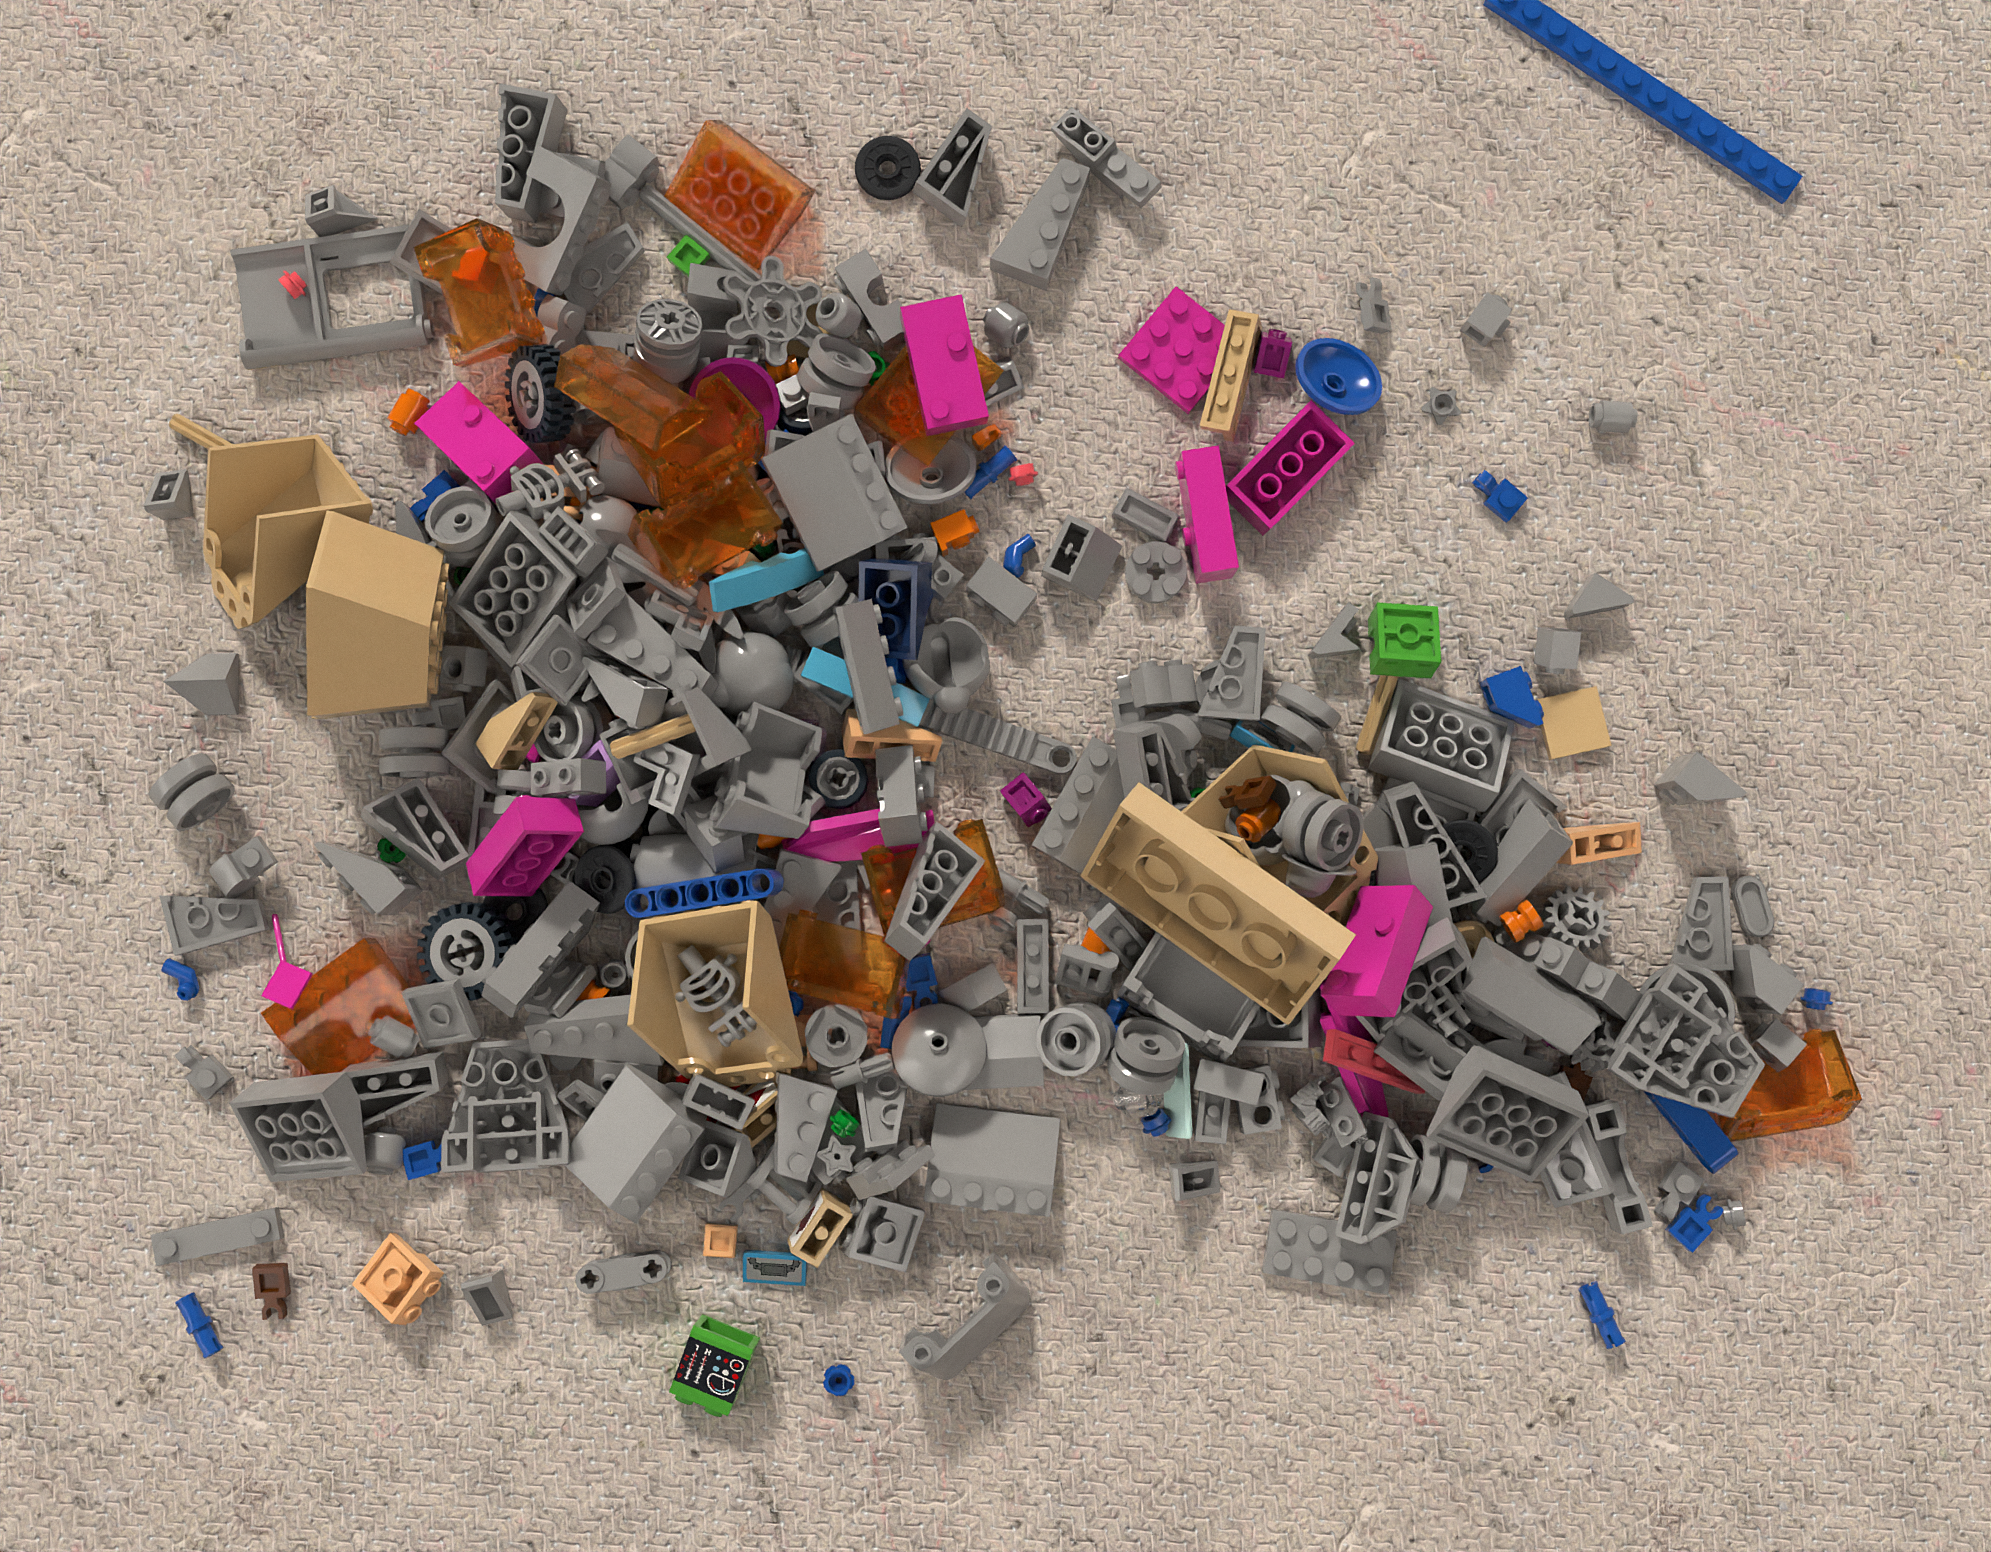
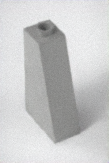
[1470,799,1573,927]

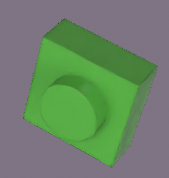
[667,235,711,278]

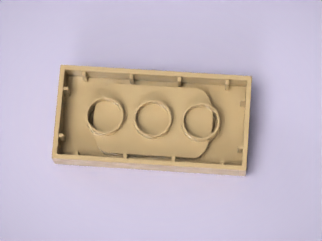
[1080,782,1356,1025]

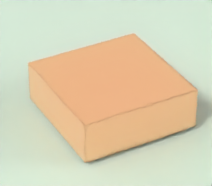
[703,1223,738,1258]

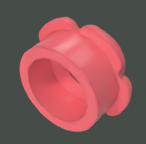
[278,270,307,299]
[1008,463,1038,486]

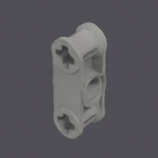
[575,1250,672,1294]

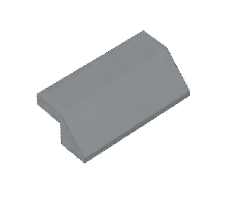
[1373,842,1452,929]
[1374,1003,1497,1102]
[932,1013,1044,1090]

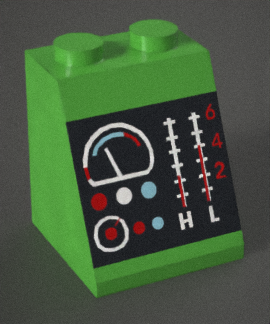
[669,1314,760,1417]

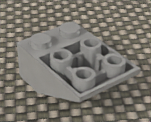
[314,842,423,915]

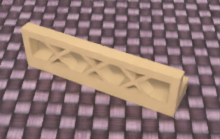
[1200,309,1262,442]

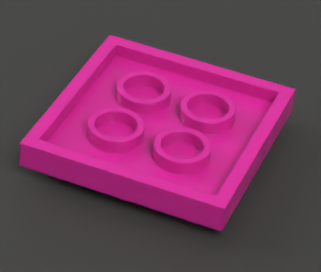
[1118,286,1225,415]

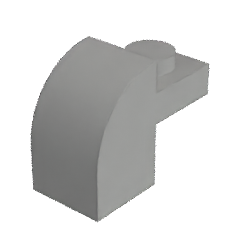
[1141,711,1202,778]
[209,836,278,899]

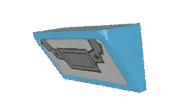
[1230,720,1295,752]
[743,1250,807,1286]

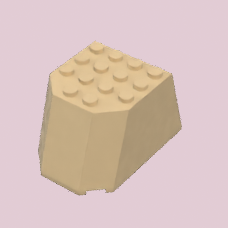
[306,511,450,719]

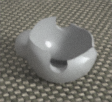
[568,495,650,583]
[902,617,990,714]
[705,631,794,717]
[1225,775,1316,865]
[565,782,650,845]

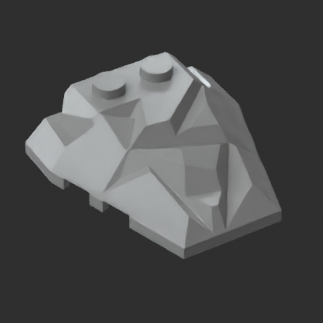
[1608,964,1765,1118]
[441,1039,570,1173]

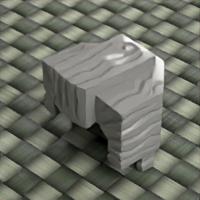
[734,592,792,637]
[1290,1075,1335,1140]

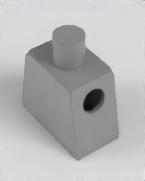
[687,263,740,314]

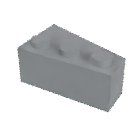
[912,108,992,227]
[1113,721,1195,811]
[875,745,928,847]
[360,777,469,880]
[342,1051,448,1127]

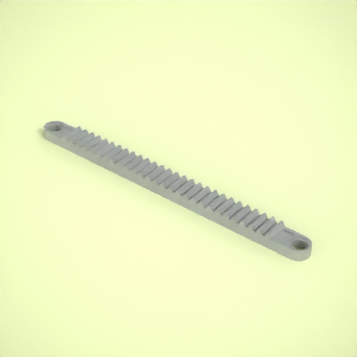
[711,620,1077,775]

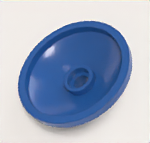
[1295,338,1382,415]

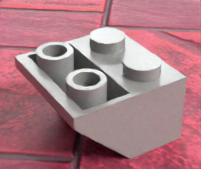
[1041,514,1122,602]
[1730,944,1804,1015]

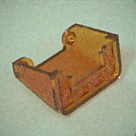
[613,371,765,509]
[627,460,783,589]
[861,819,1005,938]
[779,909,910,1019]
[1719,1029,1862,1142]

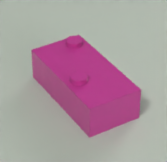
[900,294,989,436]
[414,381,544,505]
[1226,400,1355,536]
[1175,445,1239,584]
[466,795,584,896]
[1321,885,1433,1017]

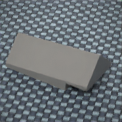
[1461,937,1601,1055]

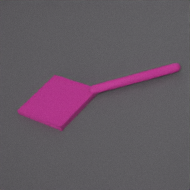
[261,914,313,1010]

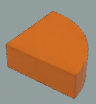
[972,424,1002,452]

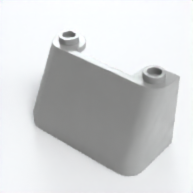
[599,684,752,805]
[1117,932,1261,1063]
[899,1251,1031,1380]

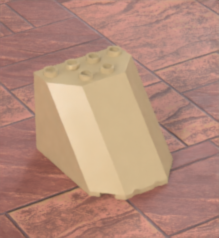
[203,434,373,629]
[1181,745,1378,927]
[627,900,803,1087]

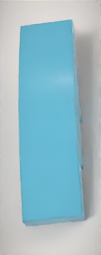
[709,548,824,613]
[801,647,930,727]

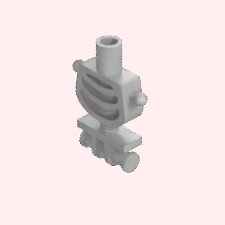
[496,449,605,521]
[675,944,757,1047]
[1424,959,1490,1038]

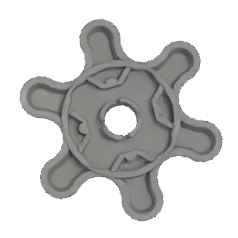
[723,256,823,367]

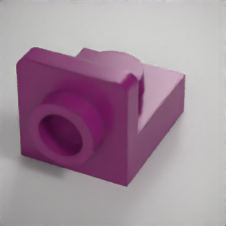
[1254,329,1293,379]
[1000,772,1052,827]

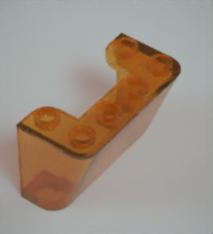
[413,218,545,367]

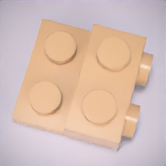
[352,1233,444,1325]

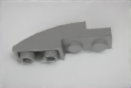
[1051,107,1162,209]

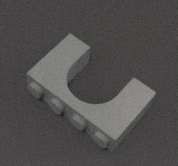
[489,145,612,296]

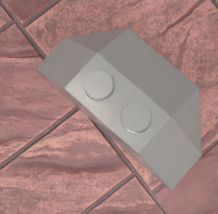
[1335,1111,1420,1245]

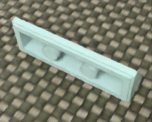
[1164,1042,1192,1139]

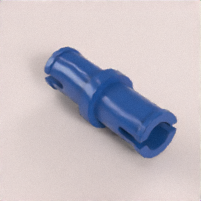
[964,445,1017,499]
[1578,1281,1626,1349]
[175,1292,224,1359]

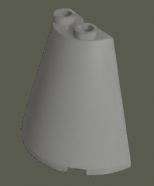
[630,833,759,916]

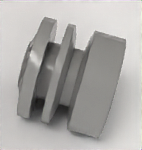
[633,299,703,383]

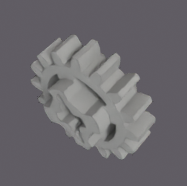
[1540,886,1611,953]
[1571,1005,1619,1073]

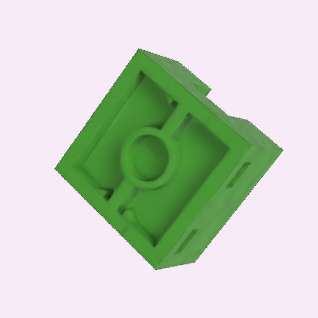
[1368,602,1441,679]

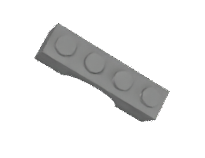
[1585,1099,1653,1235]

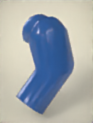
[1003,533,1036,578]
[161,958,200,1001]

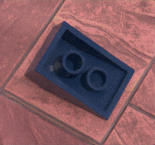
[858,558,932,660]

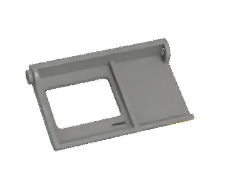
[230,225,435,370]

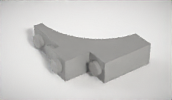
[1492,924,1643,1022]

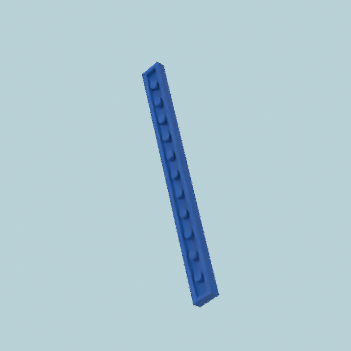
[1483,0,1803,204]

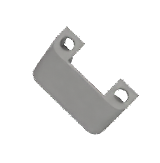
[710,701,822,839]

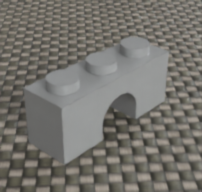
[834,248,905,352]

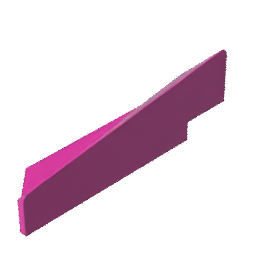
[782,809,935,862]
[1320,979,1389,1117]

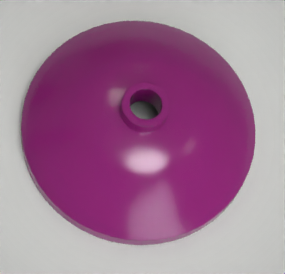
[688,357,781,452]

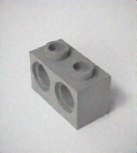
[531,758,606,798]
[1235,1064,1285,1135]

